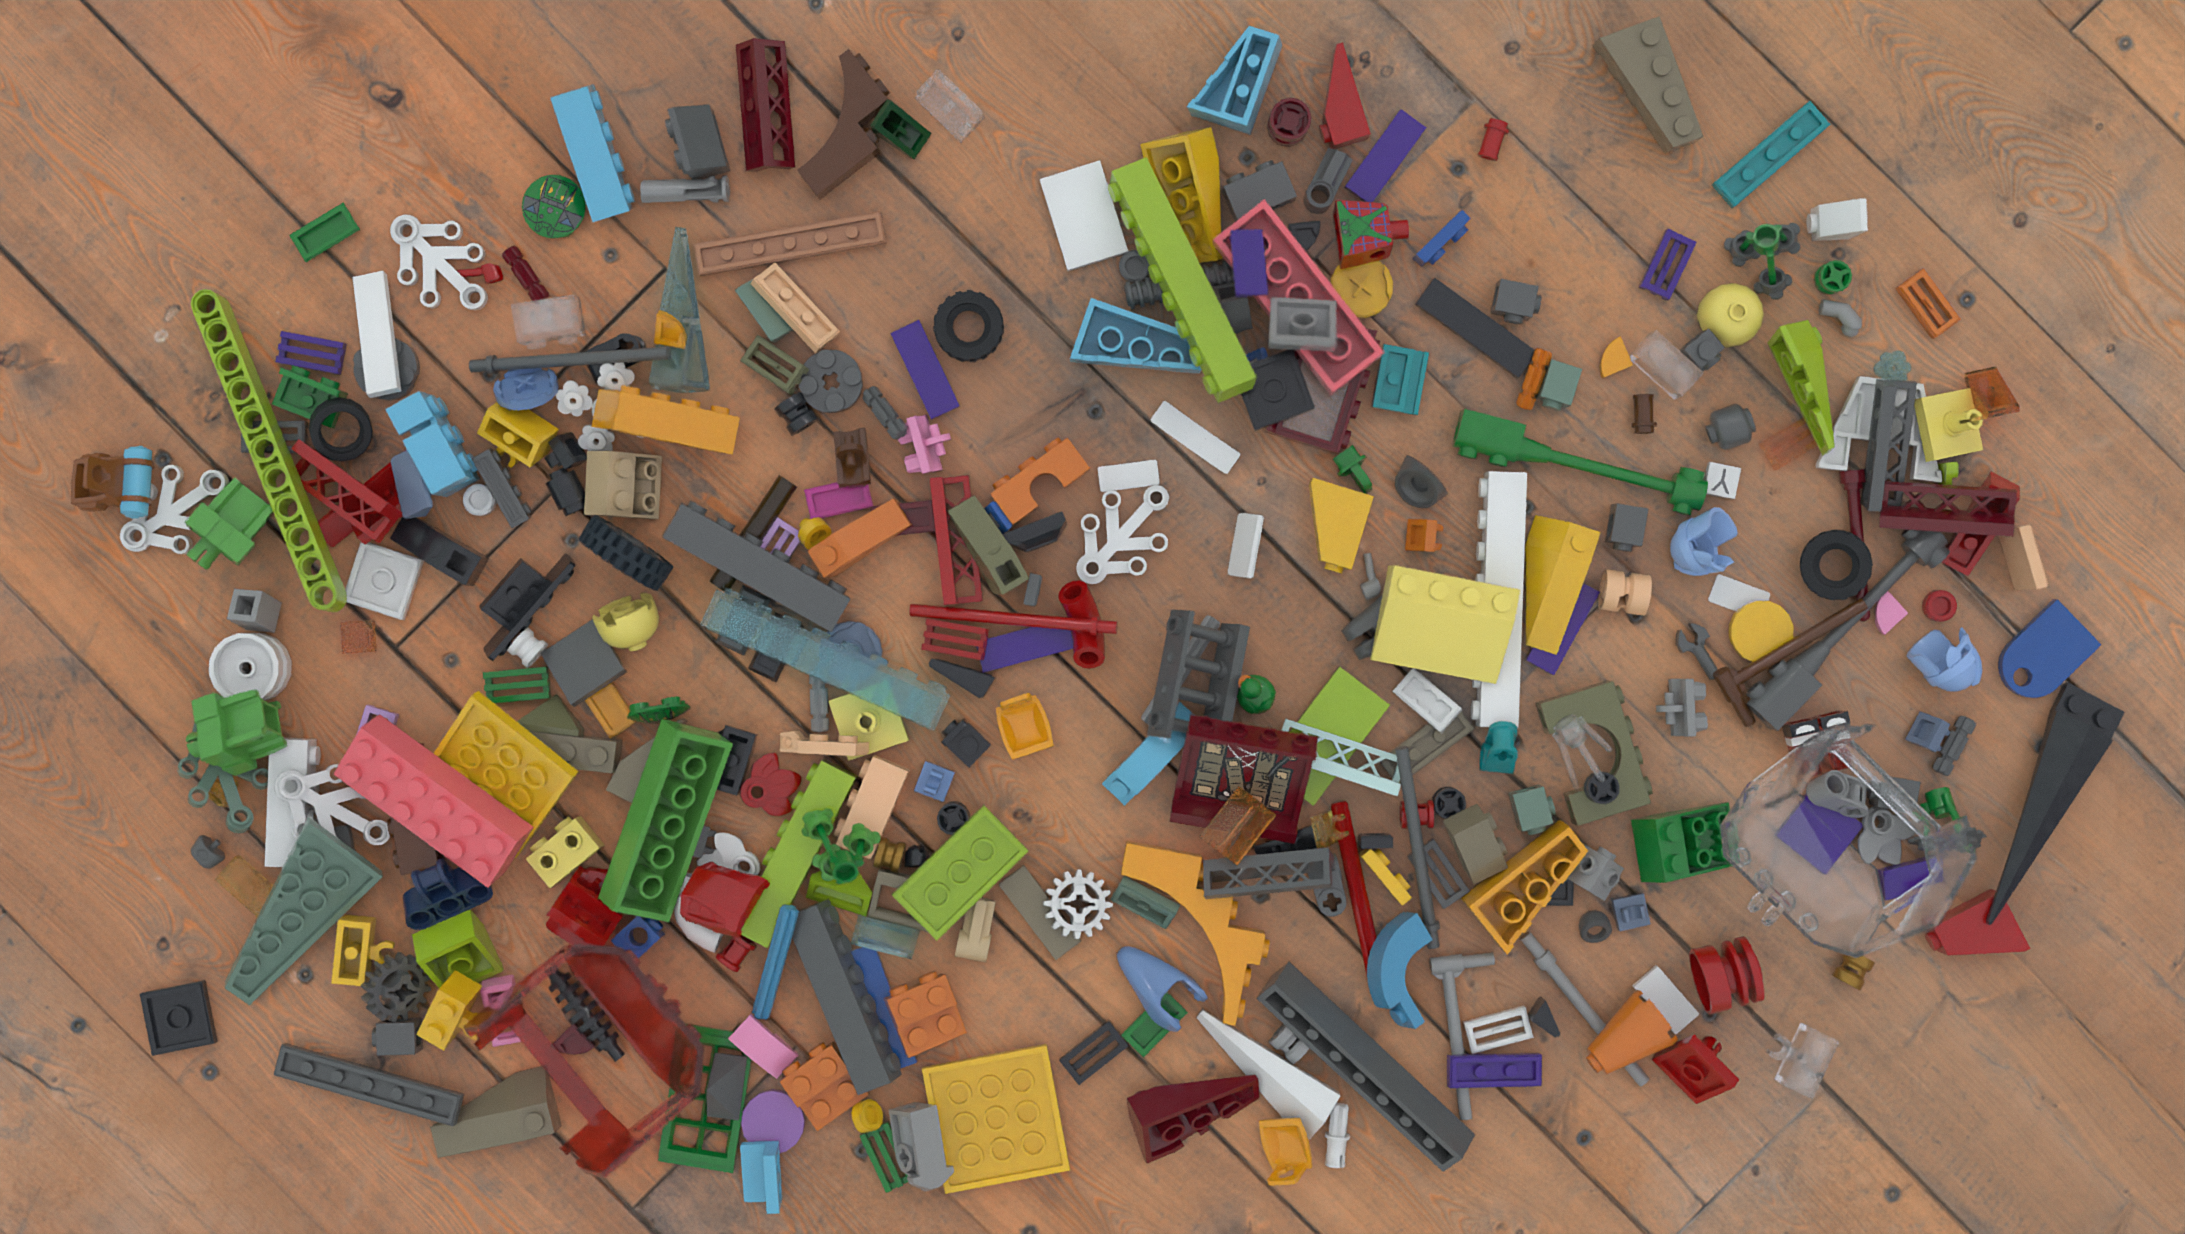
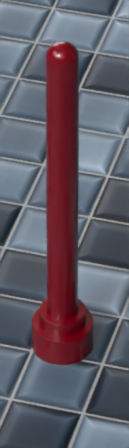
[1839,469,1870,622]

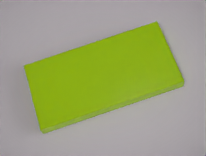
[1289,667,1390,806]
[892,805,1028,941]

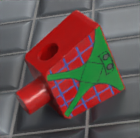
[1332,200,1409,269]

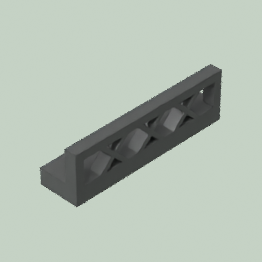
[1861,379,1917,512]
[1203,848,1335,899]

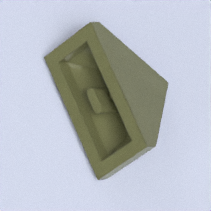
[517,694,584,737]

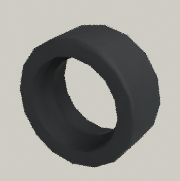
[309,397,373,462]

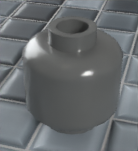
[1705,404,1756,450]

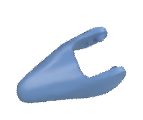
[1117,946,1208,1032]

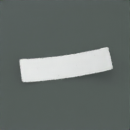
[1151,401,1240,474]

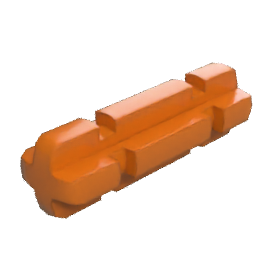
[1516,348,1552,410]

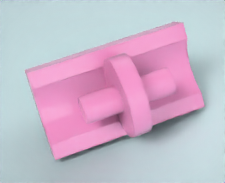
[898,415,951,474]

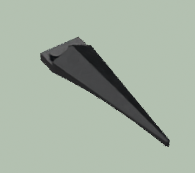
[1986,683,2125,925]

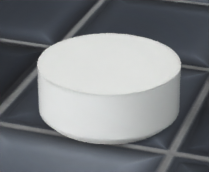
[463,484,497,516]

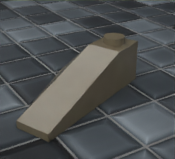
[430,1065,562,1158]

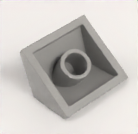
[1268,297,1336,352]

